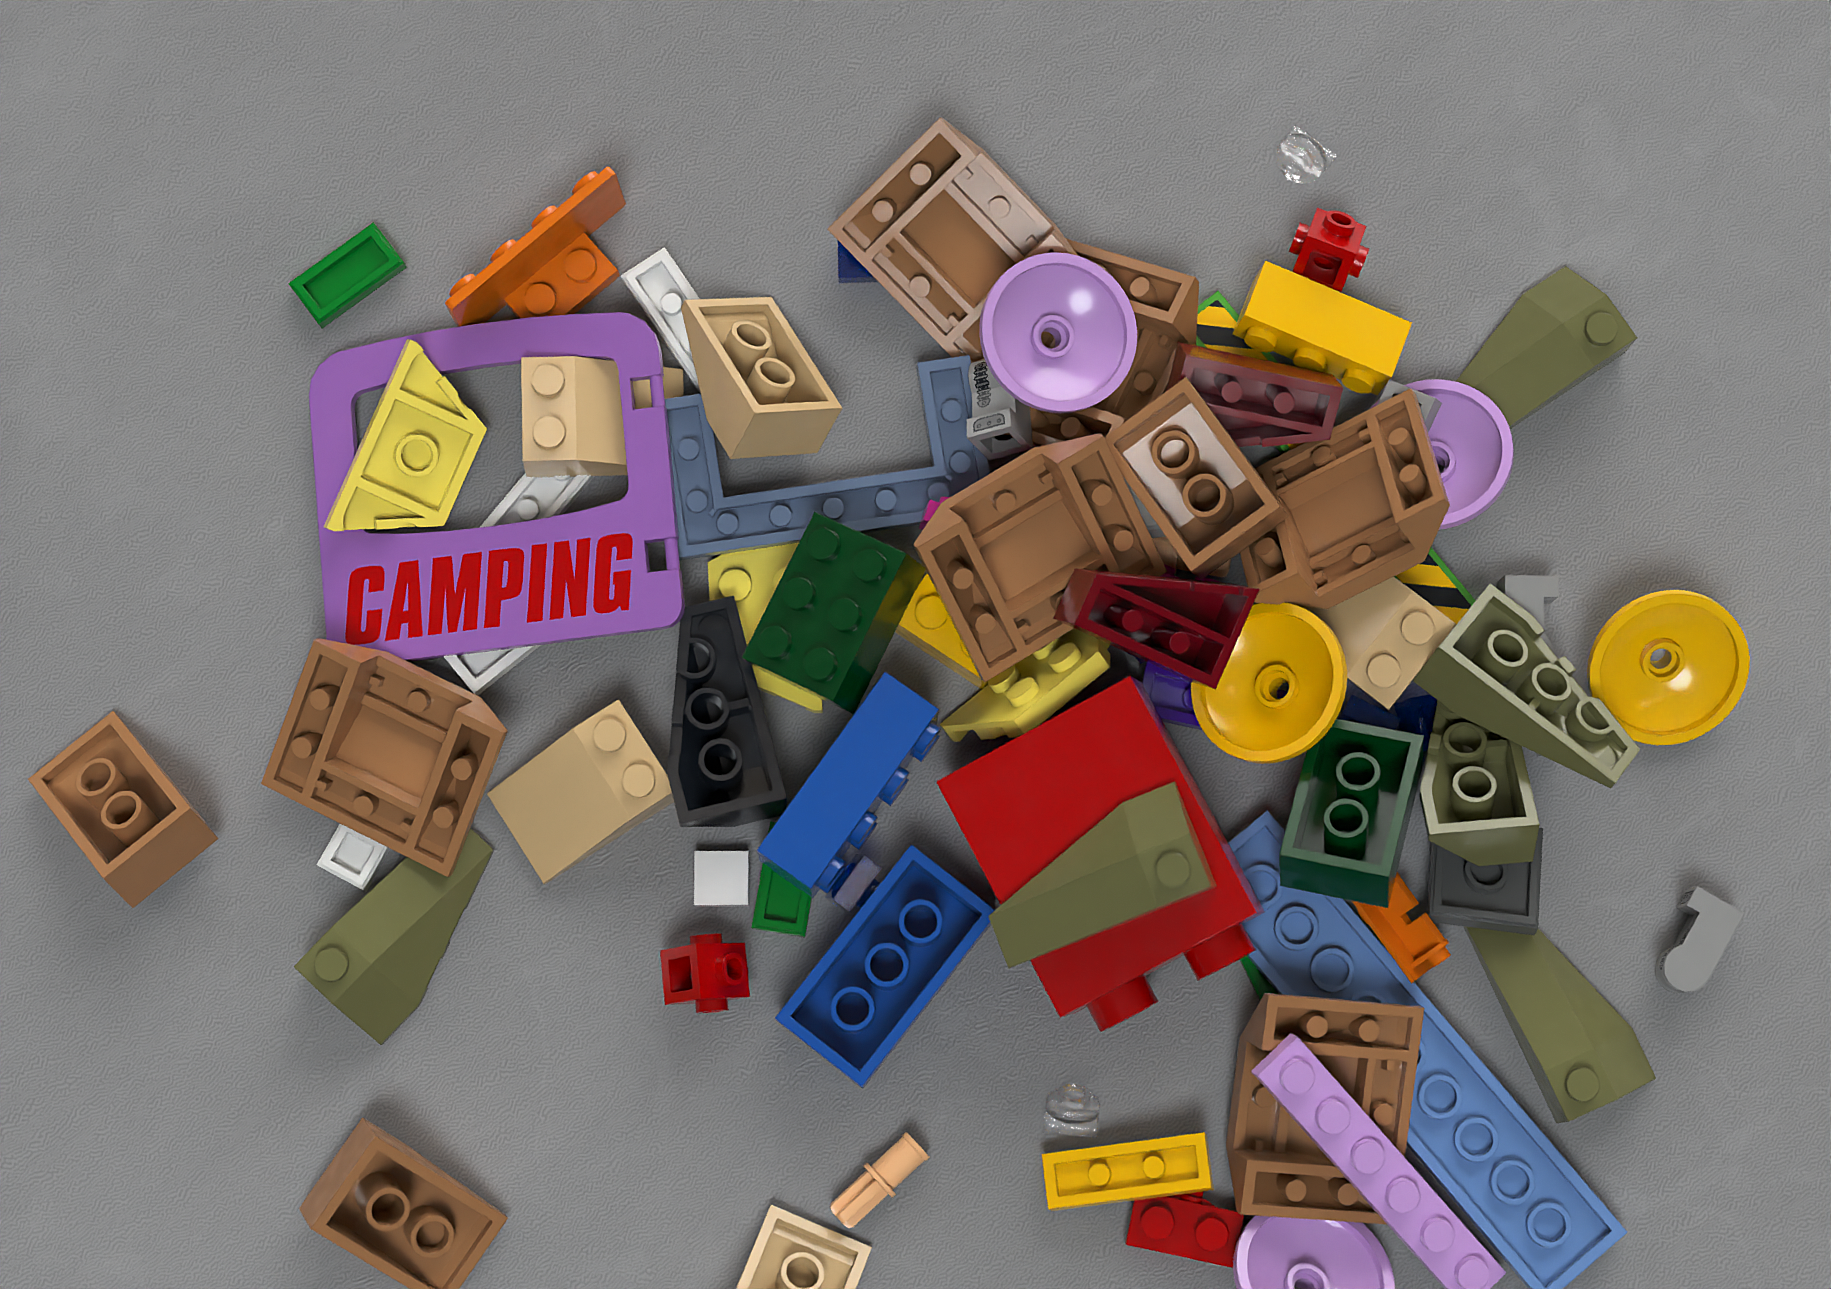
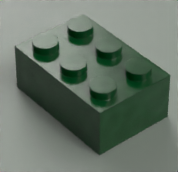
[742,512,926,714]
[1279,719,1424,908]

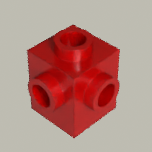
[1289,207,1369,292]
[660,933,750,1014]

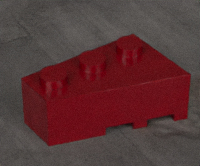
[1166,342,1343,447]
[1053,568,1260,689]

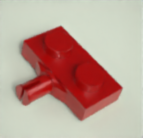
[1125,1191,1244,1268]

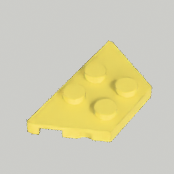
[323,339,487,531]
[708,543,823,713]
[940,628,1110,742]

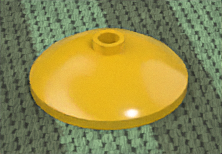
[1587,590,1750,745]
[1191,602,1347,764]

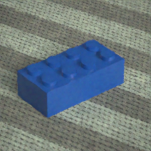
[757,672,941,899]
[775,845,995,1089]

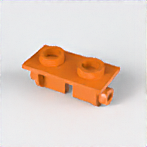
[1352,871,1451,983]

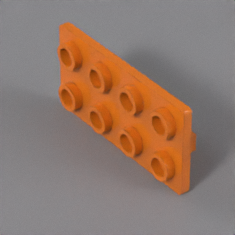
[445,166,626,327]

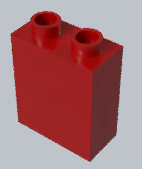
[936,676,1265,1033]

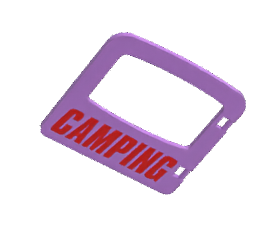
[309,312,685,662]

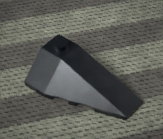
[667,596,787,827]

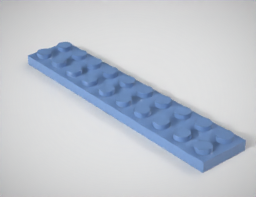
[1228,811,1628,1289]

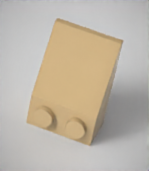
[681,297,842,459]
[521,356,684,478]
[1302,577,1456,711]
[487,699,674,885]
[736,1205,872,1289]

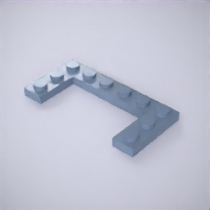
[665,355,989,561]

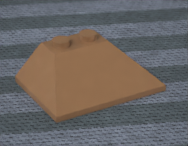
[827,117,1078,363]
[1003,239,1199,447]
[1240,388,1450,609]
[913,433,1167,682]
[261,638,508,877]
[1226,993,1424,1224]

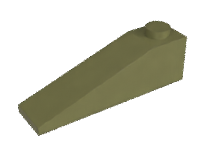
[1455,266,1637,429]
[1413,583,1640,789]
[1419,700,1540,866]
[988,782,1217,968]
[293,828,494,1045]
[1463,926,1656,1123]

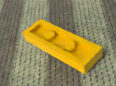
[1042,1132,1214,1211]

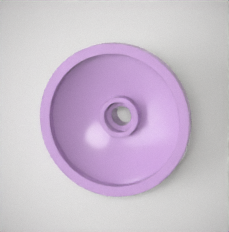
[979,252,1137,413]
[1370,379,1514,530]
[1233,1216,1395,1289]

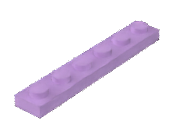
[1251,1033,1506,1289]

